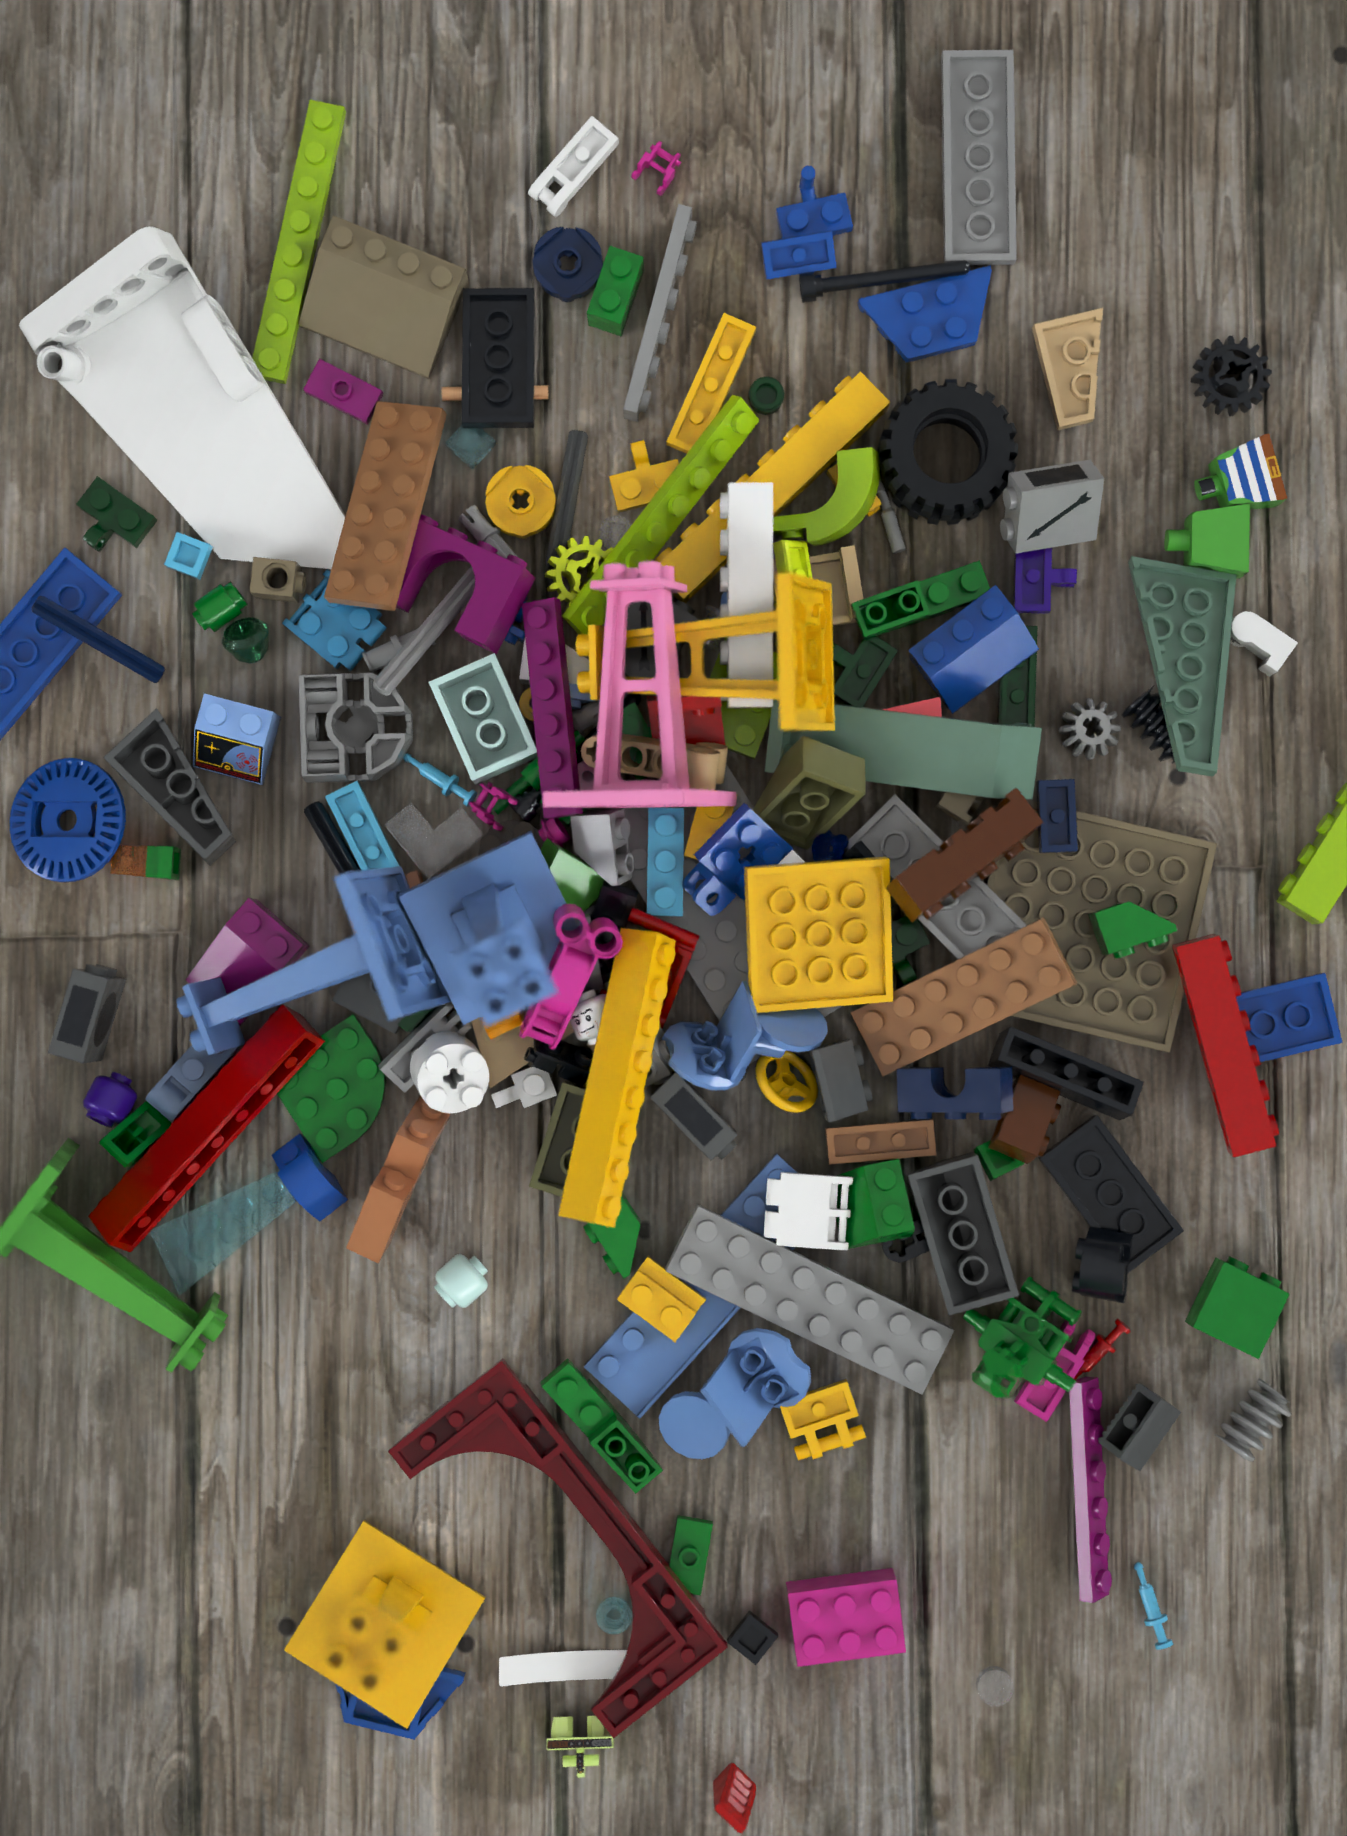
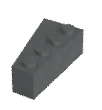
[104,708,236,866]

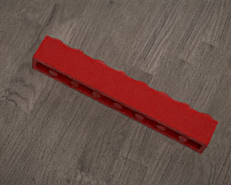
[88,1004,325,1252]

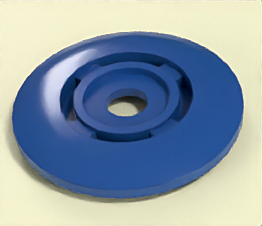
[10,758,126,883]

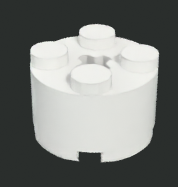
[410,1031,489,1113]

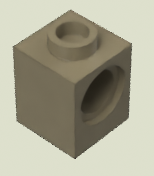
[249,557,306,603]

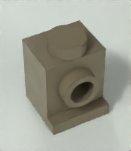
[935,792,984,826]

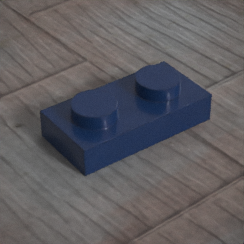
[1036,779,1078,853]

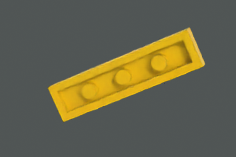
[666,313,756,454]

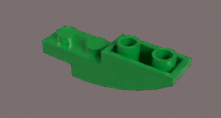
[850,560,990,638]
[540,1358,663,1494]

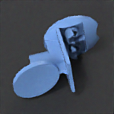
[662,981,828,1090]
[658,1328,811,1459]

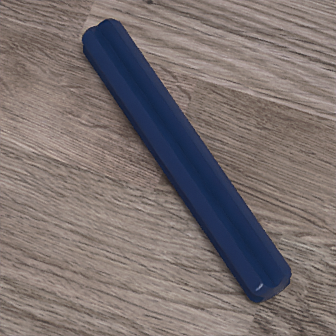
[32,596,165,683]

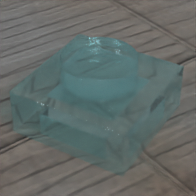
[445,425,496,470]

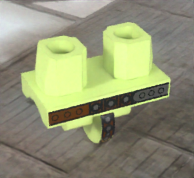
[547,1716,614,1778]

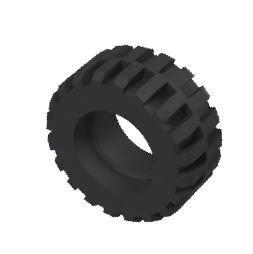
[877,379,1018,525]

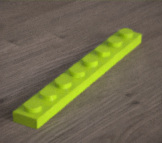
[252,100,346,384]
[562,395,760,634]

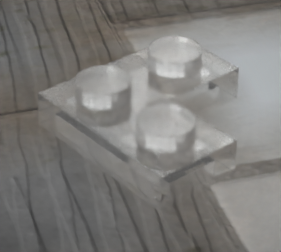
[384,802,485,880]

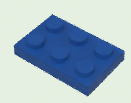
[1236,973,1343,1062]

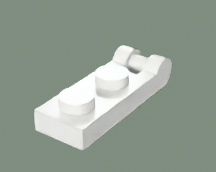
[528,116,619,217]

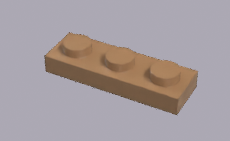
[825,1119,937,1165]

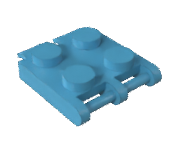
[282,569,387,671]

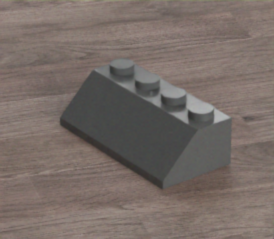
[907,1151,1019,1316]

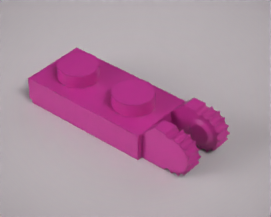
[1014,1320,1096,1422]

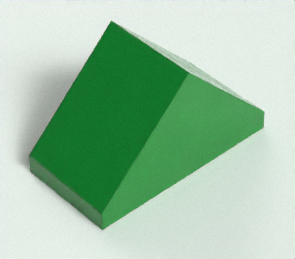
[99,1101,171,1168]

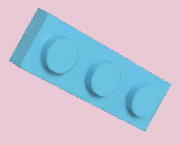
[325,781,400,870]
[647,808,684,917]

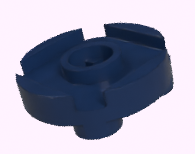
[533,226,603,302]

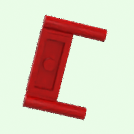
[600,907,700,1029]

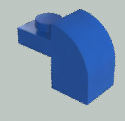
[272,1133,348,1222]

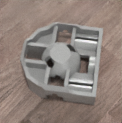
[299,672,413,783]

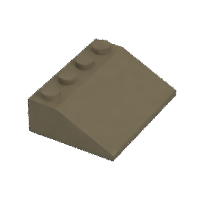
[298,215,469,379]

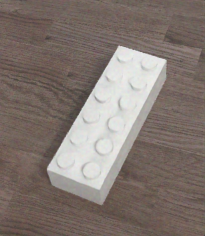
[720,483,773,708]

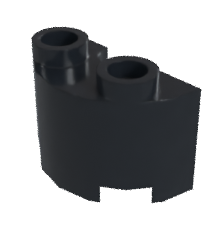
[1072,1227,1133,1304]

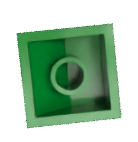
[836,1159,915,1249]

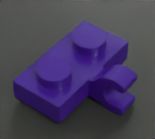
[1013,548,1077,614]

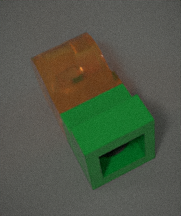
[110,845,181,880]

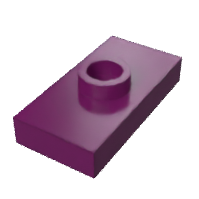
[303,359,384,425]

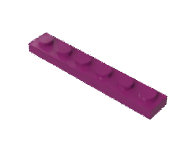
[522,597,583,819]
[1069,1376,1112,1603]

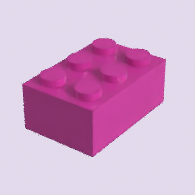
[786,1568,906,1667]

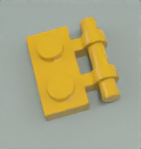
[780,1379,866,1461]

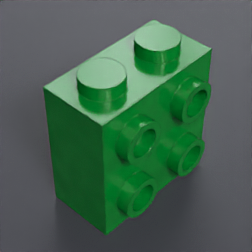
[1185,1256,1290,1359]

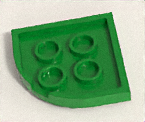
[277,1014,386,1163]

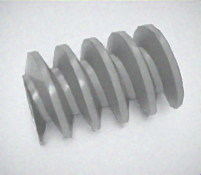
[1215,1378,1292,1462]

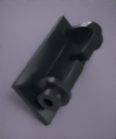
[524,1039,594,1086]

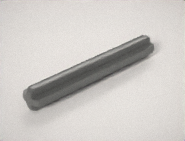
[545,430,588,569]

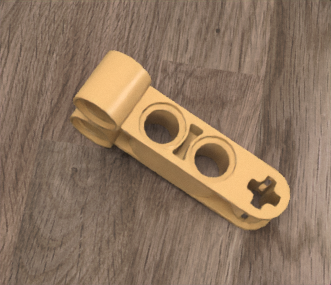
[581,734,728,790]

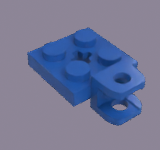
[682,802,794,916]

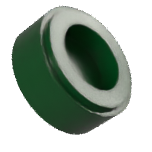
[748,377,784,415]

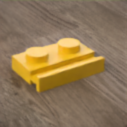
[617,1256,706,1342]

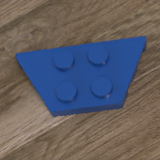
[857,265,992,363]
[335,1667,466,1740]

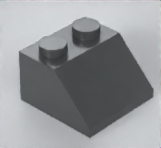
[808,1039,872,1122]

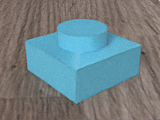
[164,532,213,580]

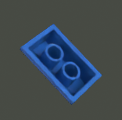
[908,585,1039,714]

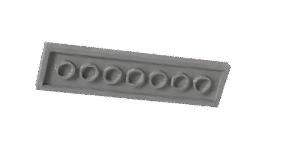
[665,1204,954,1395]

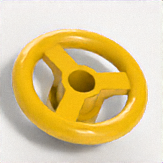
[755,1050,818,1113]

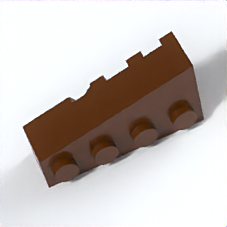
[886,787,1044,923]

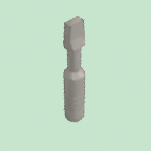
[877,476,906,554]

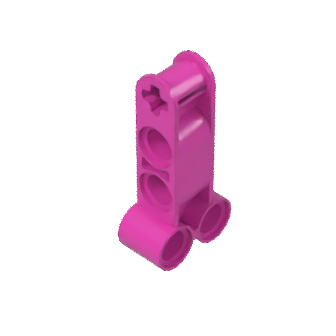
[519,903,623,1050]

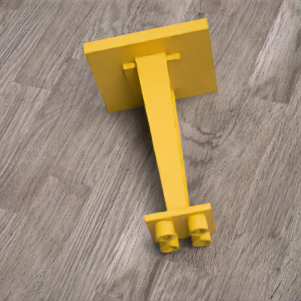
[576,573,835,731]
[284,1520,486,1729]

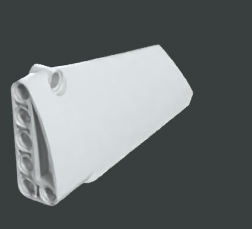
[19,226,346,569]

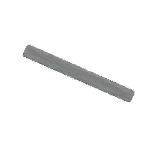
[373,566,475,696]

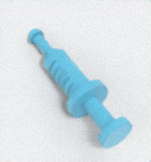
[403,753,477,807]
[1134,1562,1173,1650]

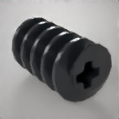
[1122,686,1175,763]

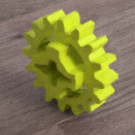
[545,536,613,609]

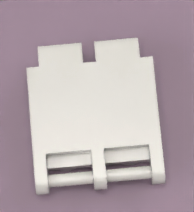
[764,1172,853,1250]

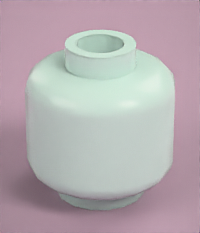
[434,1254,488,1308]

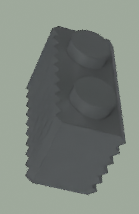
[1098,1383,1181,1471]

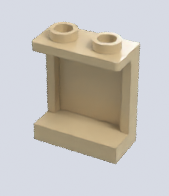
[773,545,864,626]

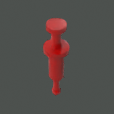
[1074,1318,1131,1380]

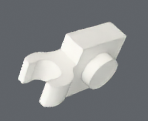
[491,1067,557,1108]

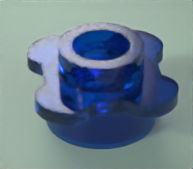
[812,830,849,862]

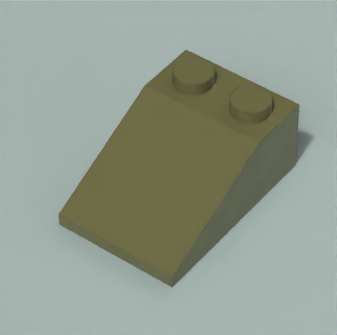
[753,736,866,850]

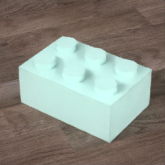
[429,653,537,785]

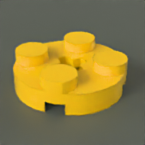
[485,465,557,539]

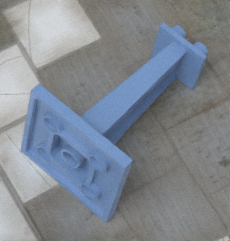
[398,831,578,1027]
[177,866,451,1055]

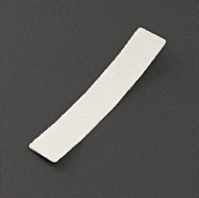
[499,1650,627,1686]

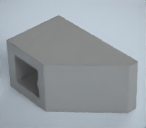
[570,808,634,886]

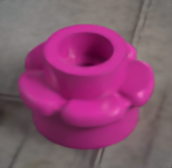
[538,818,570,847]

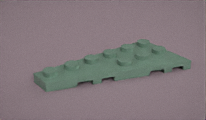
[1128,556,1237,777]

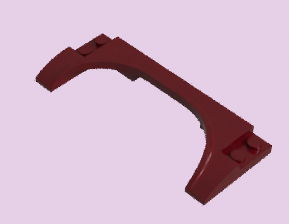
[388,1358,728,1738]

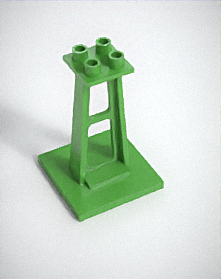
[0,1138,228,1373]

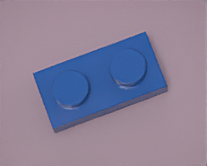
[761,230,837,279]

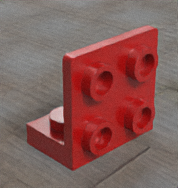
[647,695,725,745]

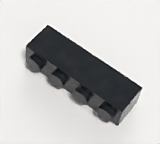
[988,1026,1144,1120]

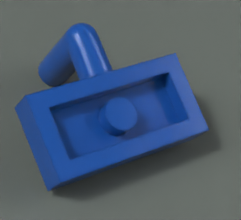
[776,166,853,238]

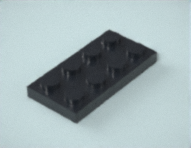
[462,288,535,428]
[1038,1115,1184,1273]

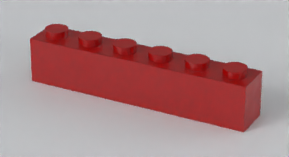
[1172,934,1279,1158]

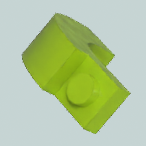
[773,447,880,546]

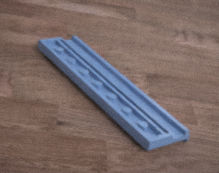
[584,1153,798,1419]

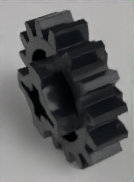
[1191,336,1272,416]

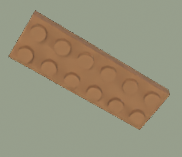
[324,401,447,611]
[851,917,1077,1076]

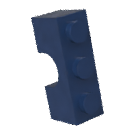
[897,1067,1013,1120]

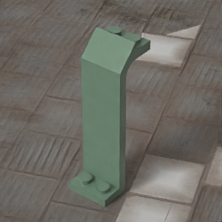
[765,699,1042,800]

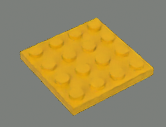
[744,857,893,1013]

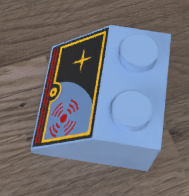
[193,693,281,785]

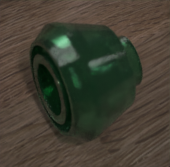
[221,617,269,664]

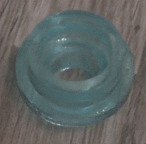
[596,1597,632,1635]

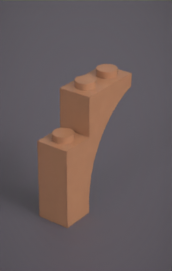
[346,1095,451,1264]

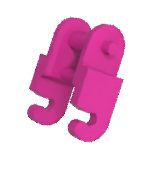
[631,141,681,196]
[469,782,518,831]

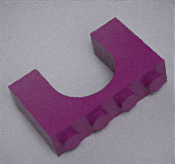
[396,514,536,655]

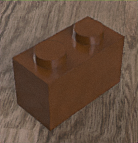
[988,1074,1061,1164]

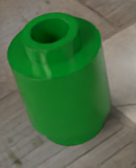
[192,581,248,632]

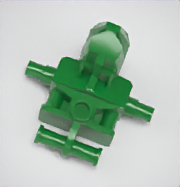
[963,1276,1082,1399]

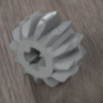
[1058,698,1121,760]

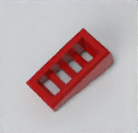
[713,1763,756,1834]

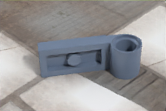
[145,1045,241,1123]

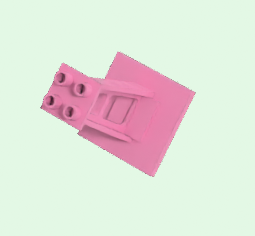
[543,561,737,809]

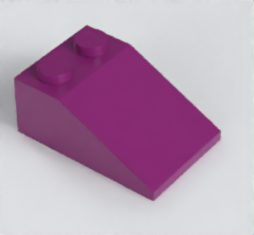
[186,898,310,1026]

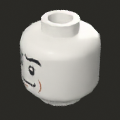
[570,989,606,1045]

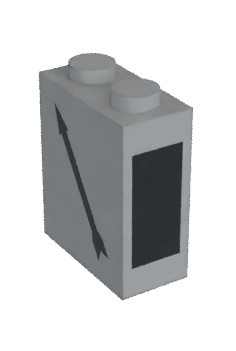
[1000,460,1104,553]

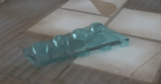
[150,1170,297,1296]

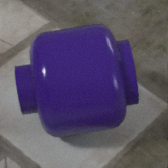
[83,1072,137,1128]

